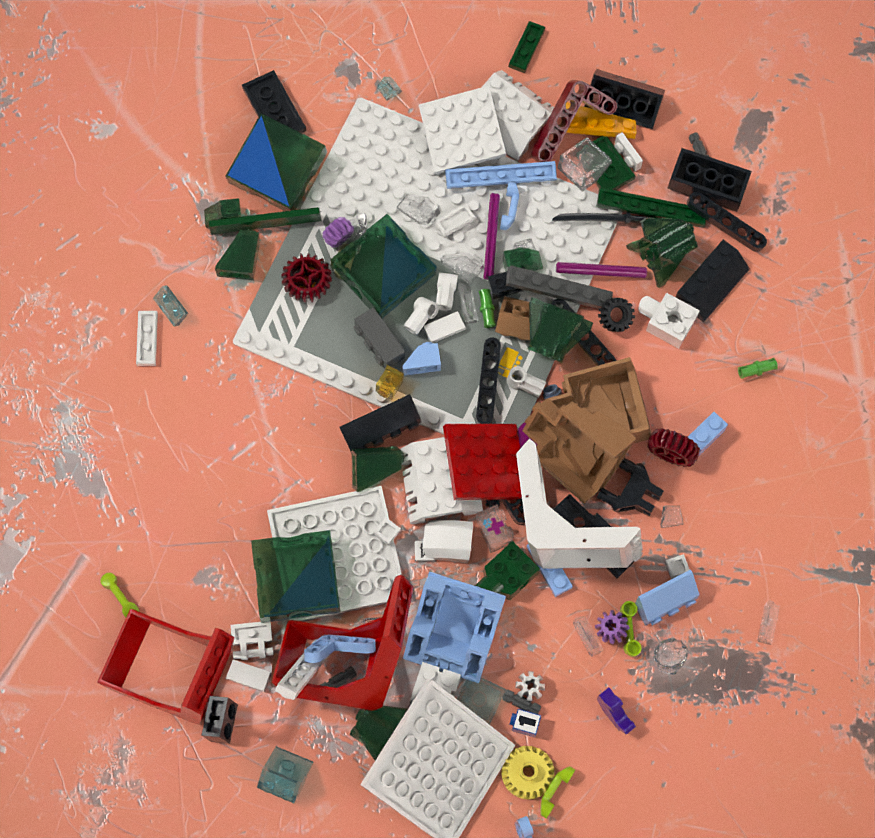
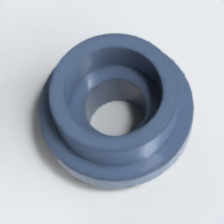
[543,384,562,399]

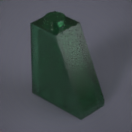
[215,229,260,281]
[351,446,404,492]

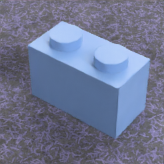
[688,412,728,457]

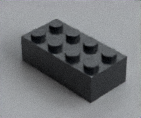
[668,148,752,212]

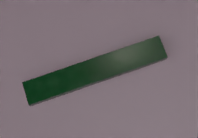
[596,187,706,228]
[208,207,322,235]

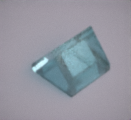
[377,77,402,101]

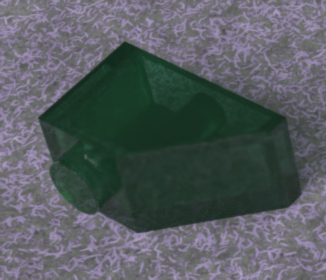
[204,198,242,228]
[502,247,543,272]

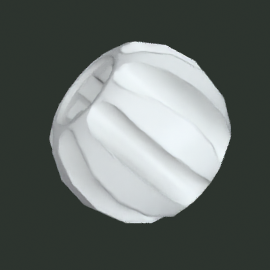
[515,671,545,701]

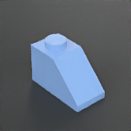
[403,342,441,376]

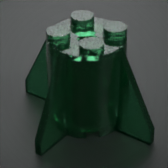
[626,218,698,288]
[527,297,593,363]
[350,706,408,761]

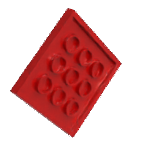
[443,424,528,500]

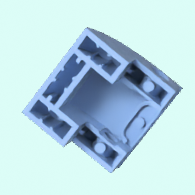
[403,572,506,684]

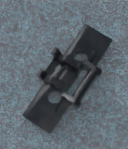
[553,494,635,579]

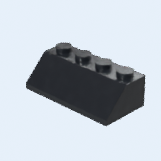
[584,69,665,129]
[676,239,750,322]
[339,394,421,455]

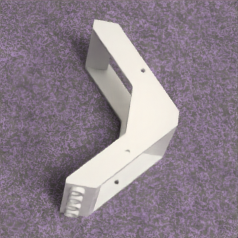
[516,439,643,569]

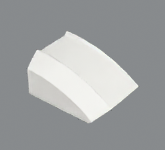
[422,520,473,564]

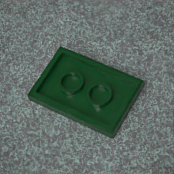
[575,136,636,190]

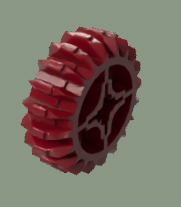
[281,252,332,303]
[647,428,700,467]

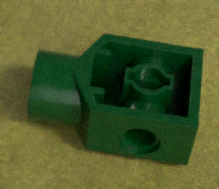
[474,541,540,600]

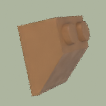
[495,296,541,341]

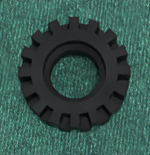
[598,298,635,332]

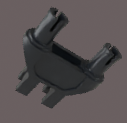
[597,457,664,516]

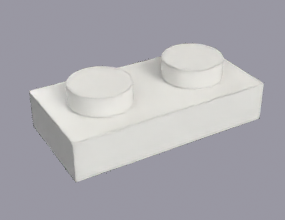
[614,132,643,172]

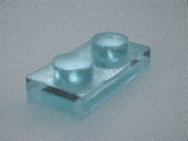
[153,285,189,327]

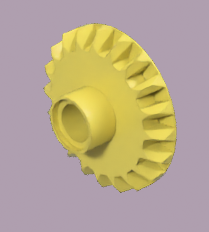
[502,746,554,799]

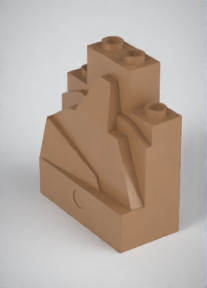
[545,357,652,444]
[523,398,637,504]

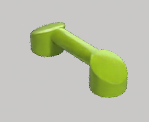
[101,573,140,618]
[620,601,642,657]
[540,766,576,819]

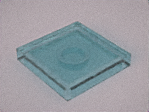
[457,672,506,725]

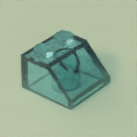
[257,746,313,803]

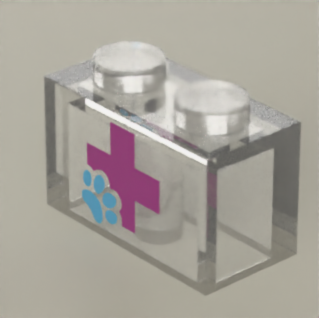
[475,505,514,553]

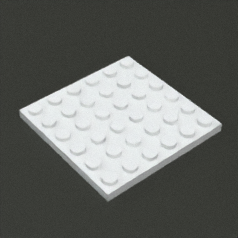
[267,486,401,622]
[360,678,515,838]

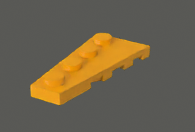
[566,102,637,139]

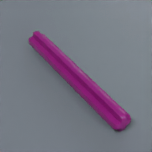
[483,193,500,280]
[556,262,647,278]

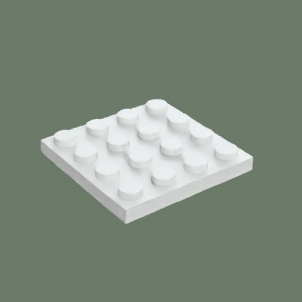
[419,86,507,174]

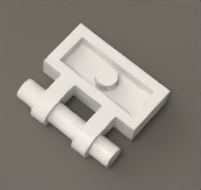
[231,621,274,660]

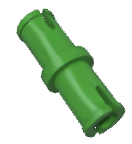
[479,289,496,328]
[738,358,778,379]

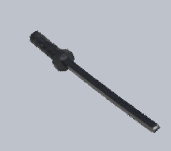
[552,212,655,225]

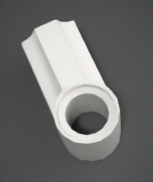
[436,272,458,311]
[404,297,439,335]
[507,366,546,398]

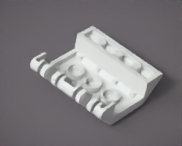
[481,70,554,161]
[399,437,483,524]

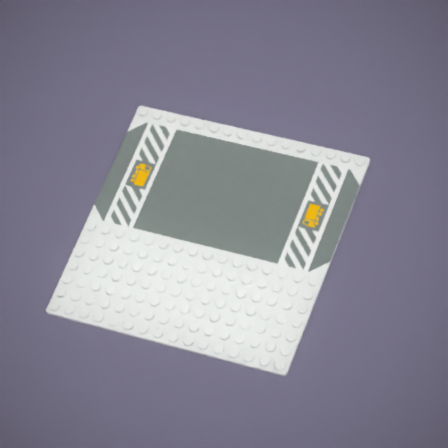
[233,97,622,435]

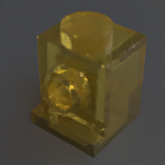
[375,365,404,399]

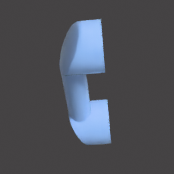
[500,182,519,230]

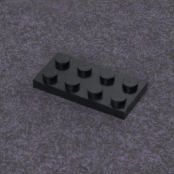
[242,70,306,146]

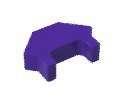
[597,687,636,735]

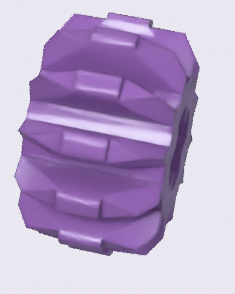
[322,217,354,248]
[595,610,629,644]

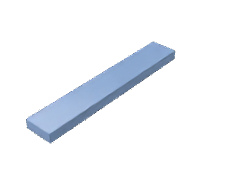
[445,161,557,189]

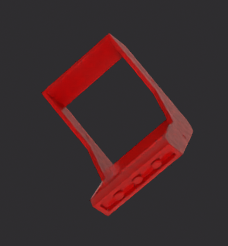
[272,574,414,711]
[97,609,235,725]

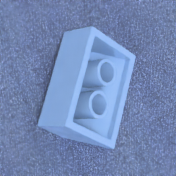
[635,570,700,626]

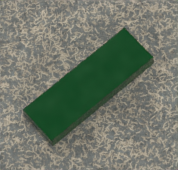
[508,21,545,73]

